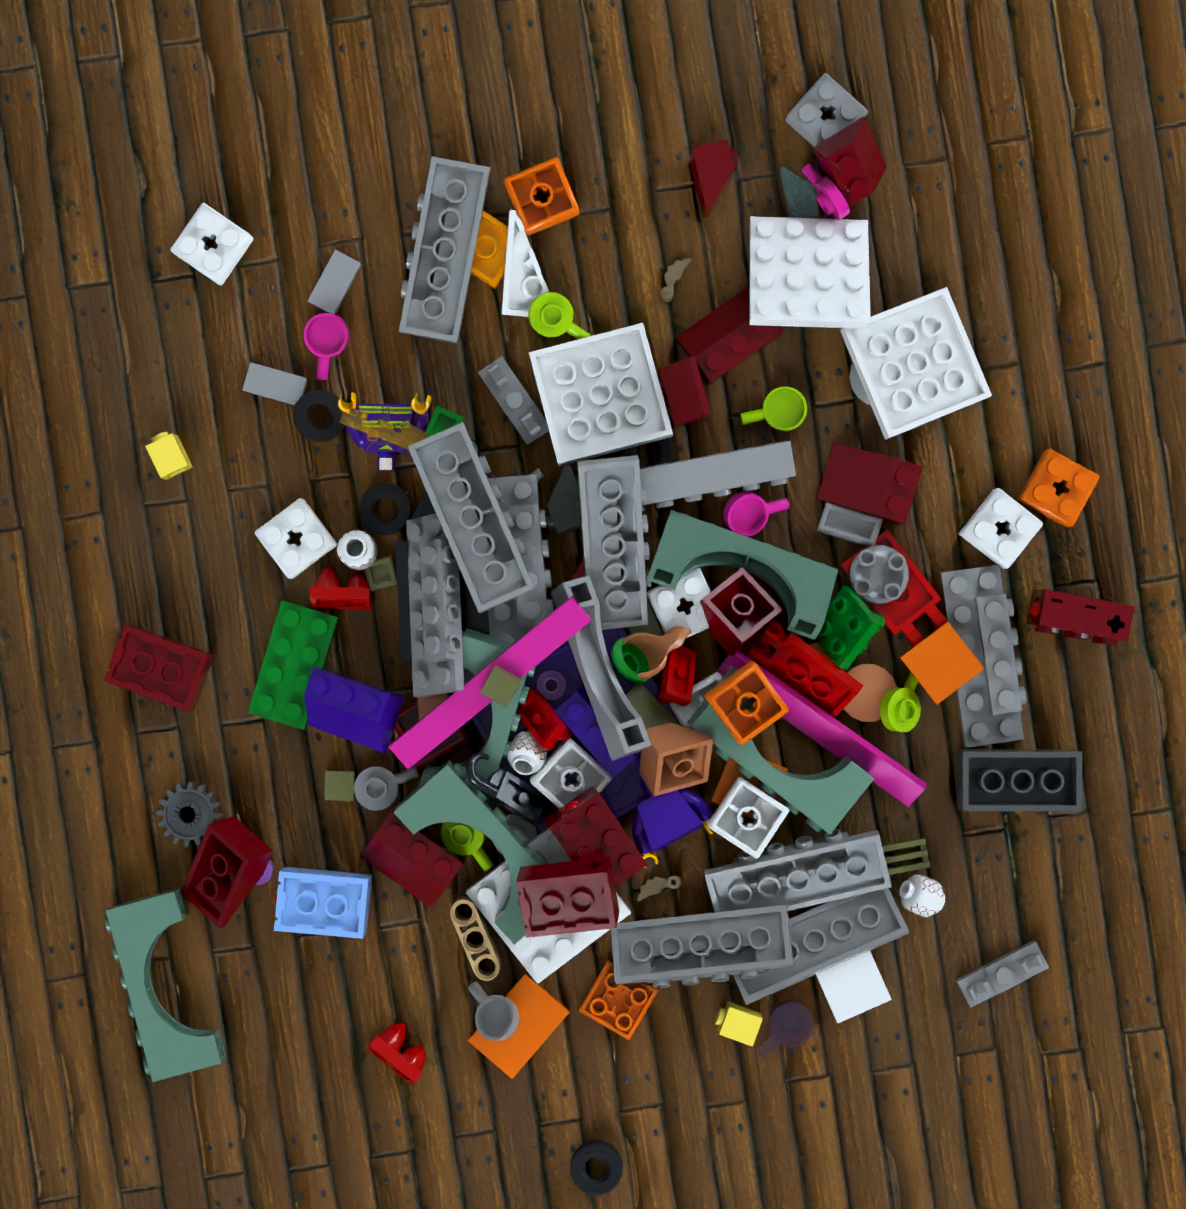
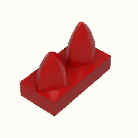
[309,565,372,610]
[657,646,697,707]
[516,688,574,750]
[366,1023,425,1085]

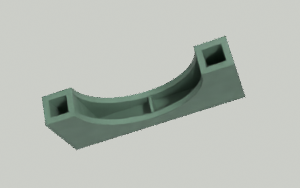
[646,510,838,640]
[419,628,536,808]
[688,666,874,834]
[393,760,549,945]
[104,888,227,1082]

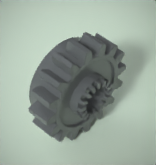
[156,781,223,847]

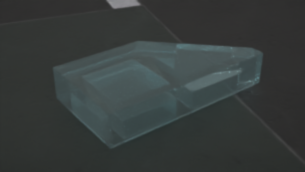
[779,166,819,218]

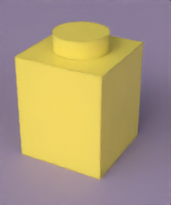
[145,432,193,480]
[715,1001,763,1047]

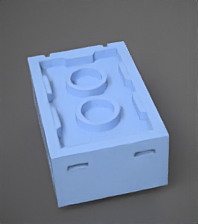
[274,867,372,939]

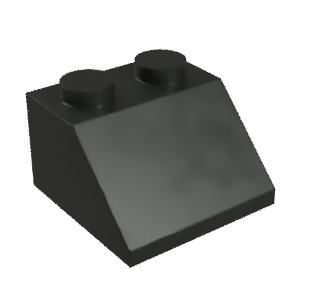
[545,464,581,536]

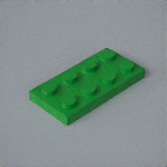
[248,600,339,730]

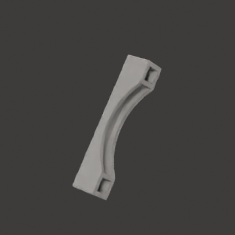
[550,575,651,761]

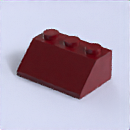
[675,287,784,386]
[360,808,465,908]

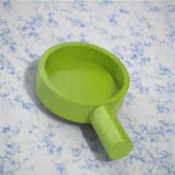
[528,292,590,340]
[740,387,807,432]
[880,671,921,732]
[441,822,494,872]

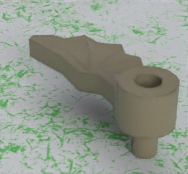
[661,258,691,302]
[637,875,682,902]

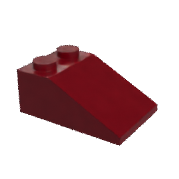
[816,443,923,525]
[181,816,273,929]

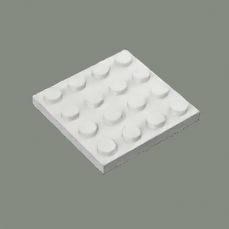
[749,216,871,329]
[840,287,992,440]
[529,323,673,467]
[466,827,631,984]

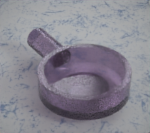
[756,1001,814,1059]

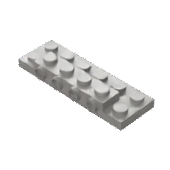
[399,156,491,344]
[407,422,535,613]
[577,455,651,630]
[488,474,554,643]
[406,513,464,697]
[939,565,1027,748]
[704,829,892,912]
[611,905,793,988]

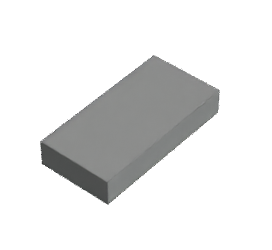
[308,249,362,314]
[242,362,308,406]
[817,502,883,547]

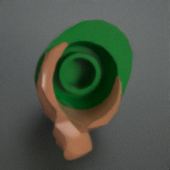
[611,626,691,684]

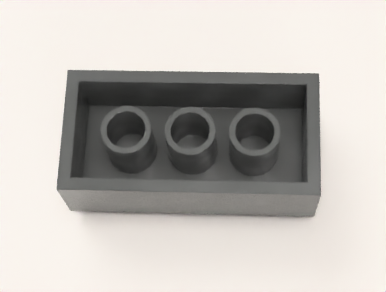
[957,749,1082,811]

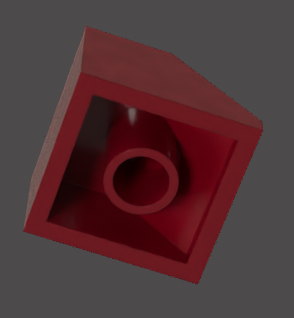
[813,117,887,207]
[690,140,738,218]
[658,356,710,428]
[700,567,783,657]

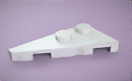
[501,210,549,317]

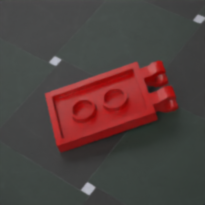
[840,530,947,647]
[746,620,863,718]

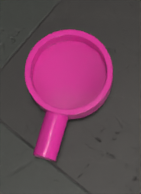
[802,164,850,220]
[304,313,350,380]
[723,491,789,537]

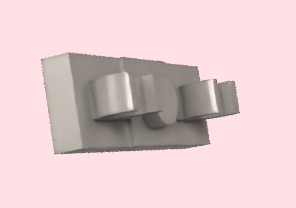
[478,356,549,446]
[956,940,1049,1008]

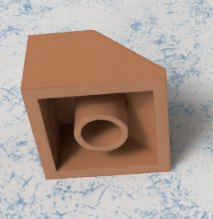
[639,723,713,797]

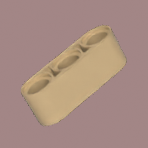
[450,895,501,981]

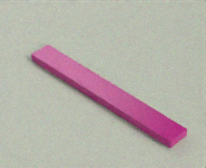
[389,596,592,769]
[717,651,927,807]

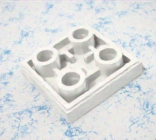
[816,951,892,1023]

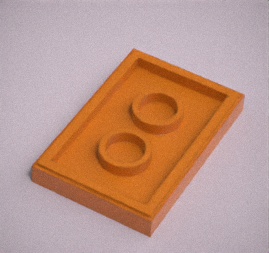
[468,972,570,1079]

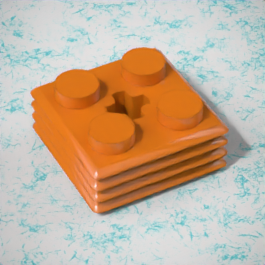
[504,157,579,236]
[1018,449,1100,528]
[705,661,789,745]

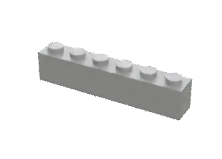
[640,441,796,511]

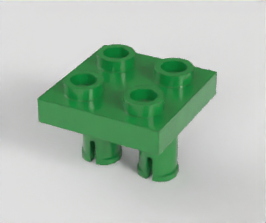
[817,585,885,670]

